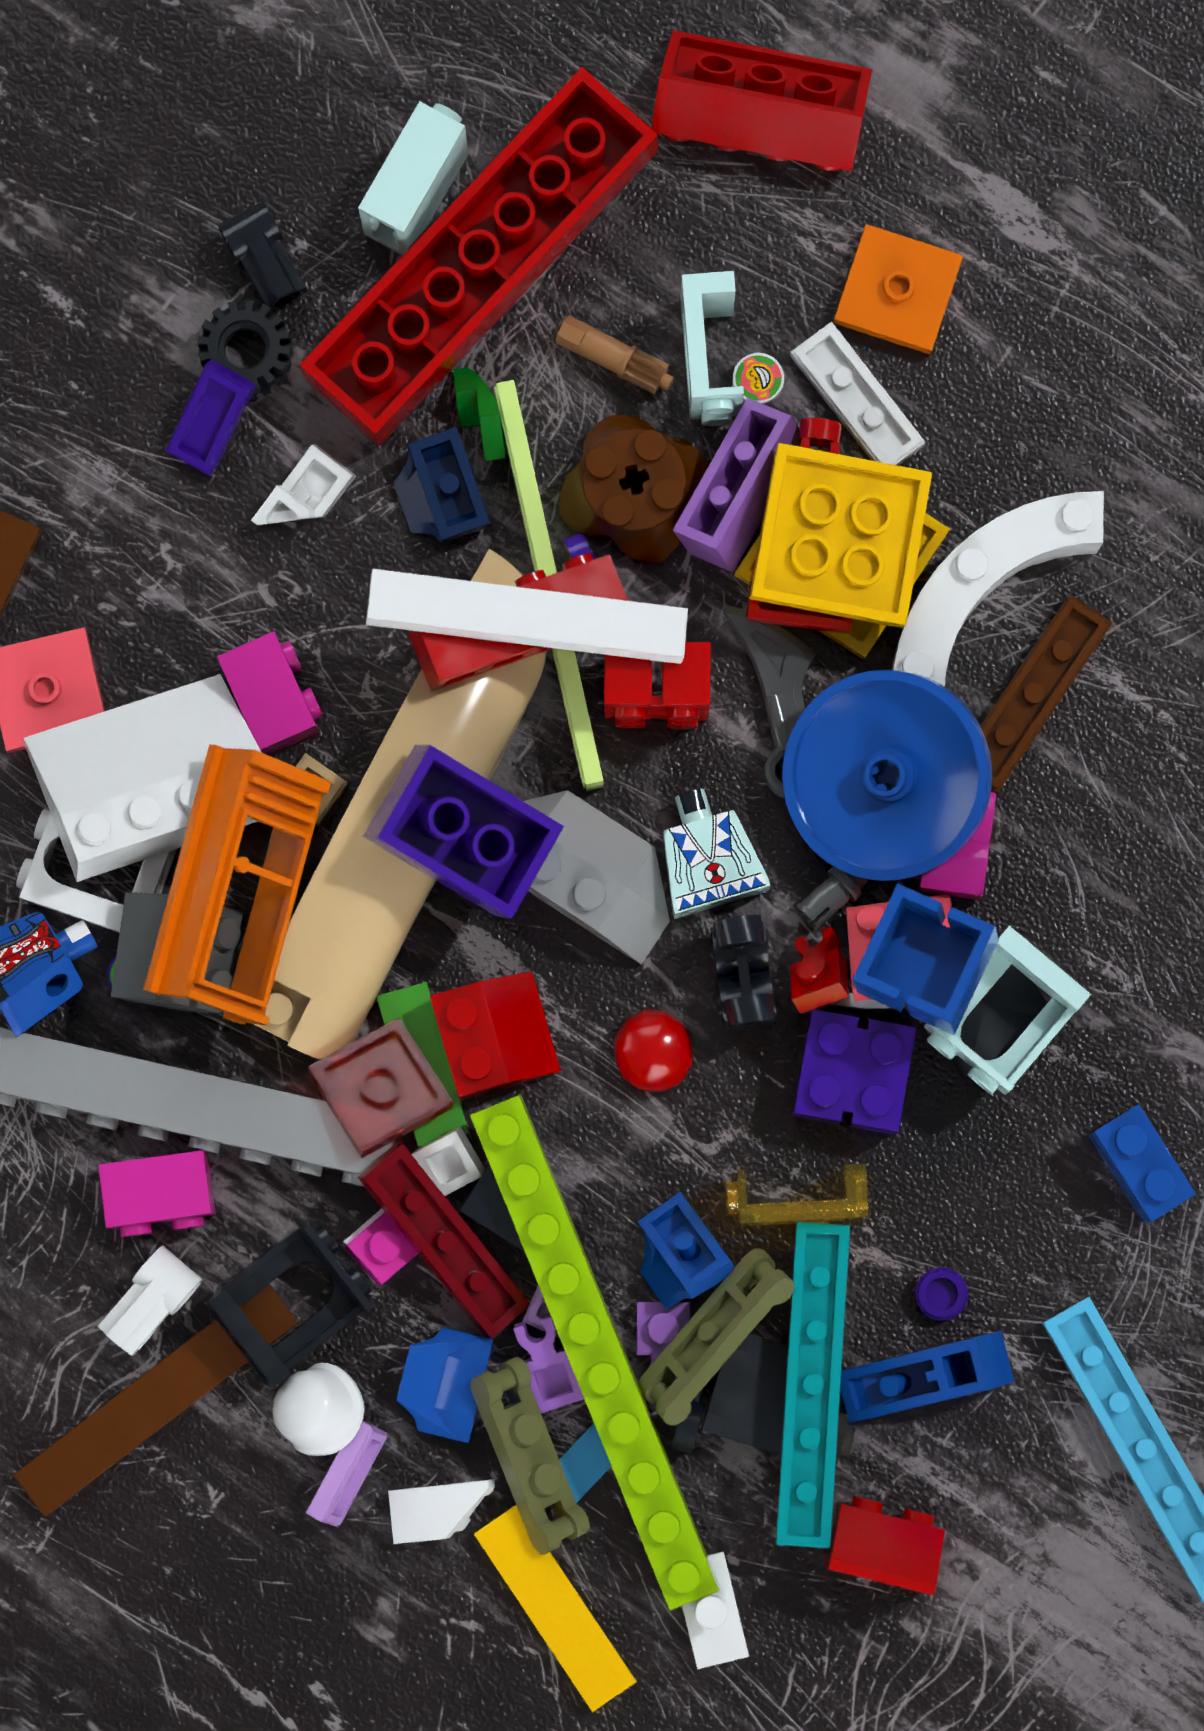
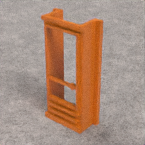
[143,745,331,1025]

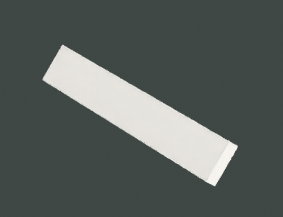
[366,569,688,664]

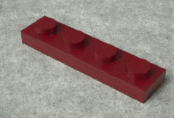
[358,1143,531,1339]

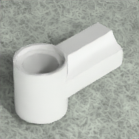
[98,1246,203,1356]

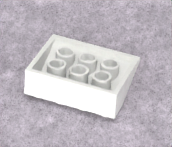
[23,674,261,882]

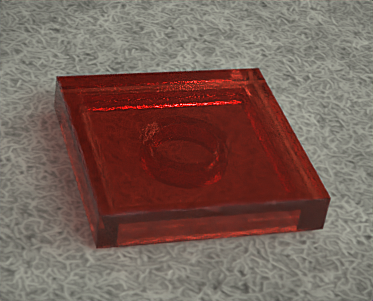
[308,1017,453,1158]

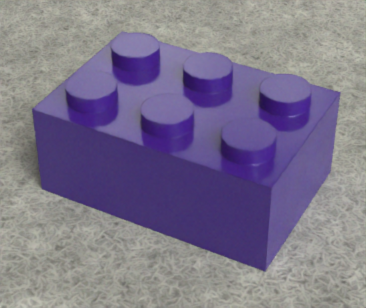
[363,745,564,919]

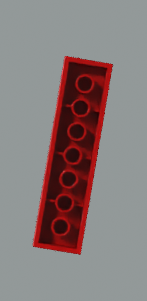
[300,67,658,447]

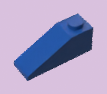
[840,1330,1015,1423]

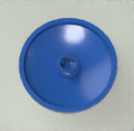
[782,670,992,881]

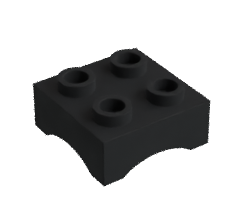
[954,932,1047,1077]
[701,1334,788,1455]

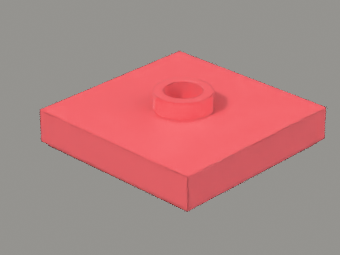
[0,627,105,753]

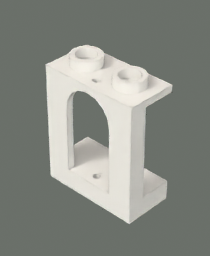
[16,809,177,933]

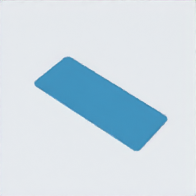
[560,1423,611,1503]

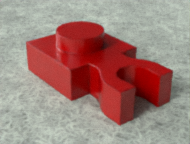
[790,926,848,1014]

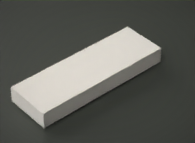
[790,322,925,466]

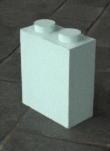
[358,101,469,255]

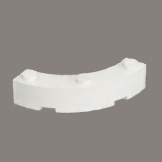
[892,491,1104,687]

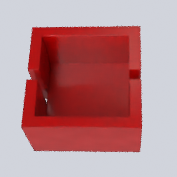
[604,642,711,729]

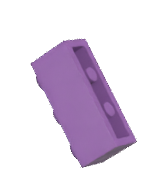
[673,397,799,573]

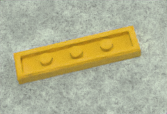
[474,1505,637,1712]

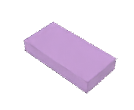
[306,1421,388,1527]

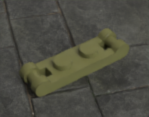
[638,1248,795,1425]
[470,1357,590,1555]

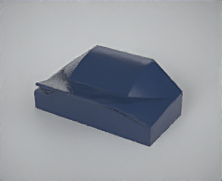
[393,427,491,543]

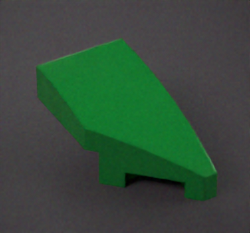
[453,367,506,461]

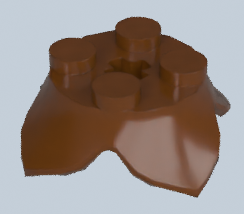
[559,415,709,564]

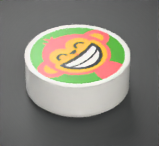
[732,353,784,405]

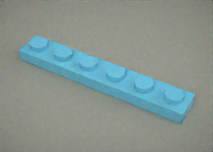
[1042,1297,1204,1603]

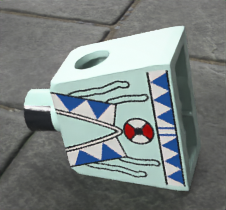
[663,789,771,919]

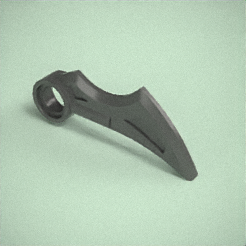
[723,606,816,799]

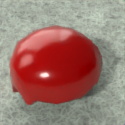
[613,1009,693,1093]

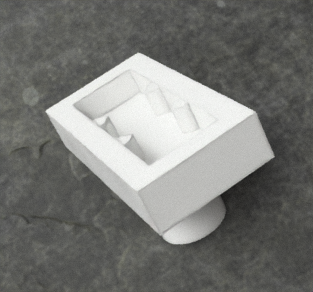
[682,1551,749,1669]

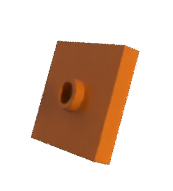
[833,224,963,355]

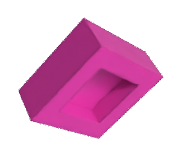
[345,1212,418,1288]

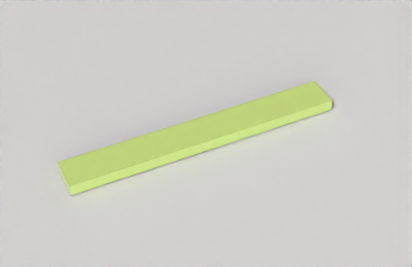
[494,380,604,792]

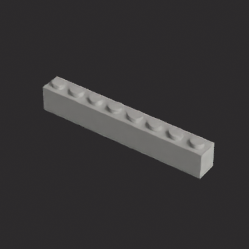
[0,1028,400,1187]

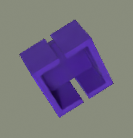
[792,1009,916,1135]

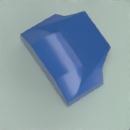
[637,1192,735,1310]
[396,1328,494,1443]

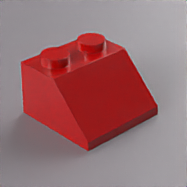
[430,971,561,1101]
[824,1495,945,1596]

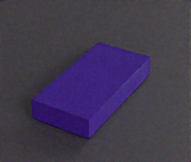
[165,360,256,476]

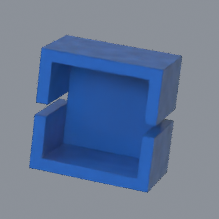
[852,884,999,1035]

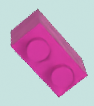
[217,631,323,755]
[98,1150,216,1237]

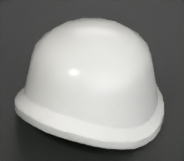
[272,1363,364,1456]

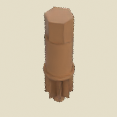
[555,315,674,394]

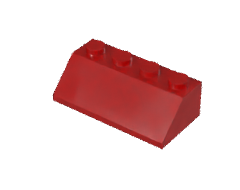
[651,30,872,171]

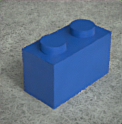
[1088,1104,1196,1224]

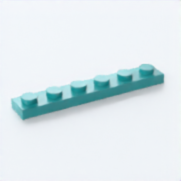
[776,1222,850,1548]

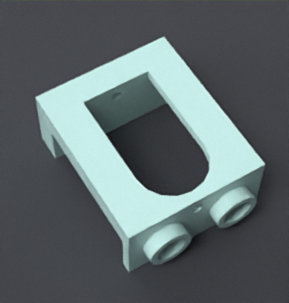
[680,271,744,426]
[924,926,1091,1095]

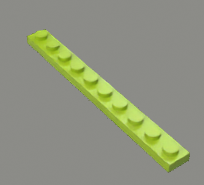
[470,1094,720,1610]

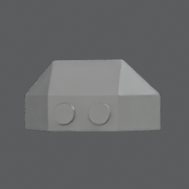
[524,790,670,965]

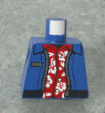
[0,912,98,1037]

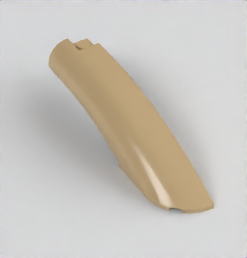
[252,549,547,1064]

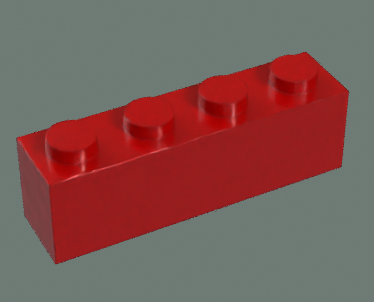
[408,553,628,692]

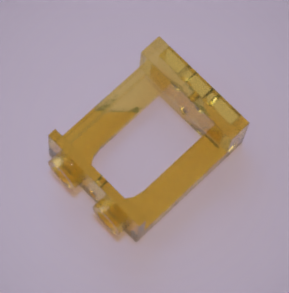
[725,1163,869,1227]

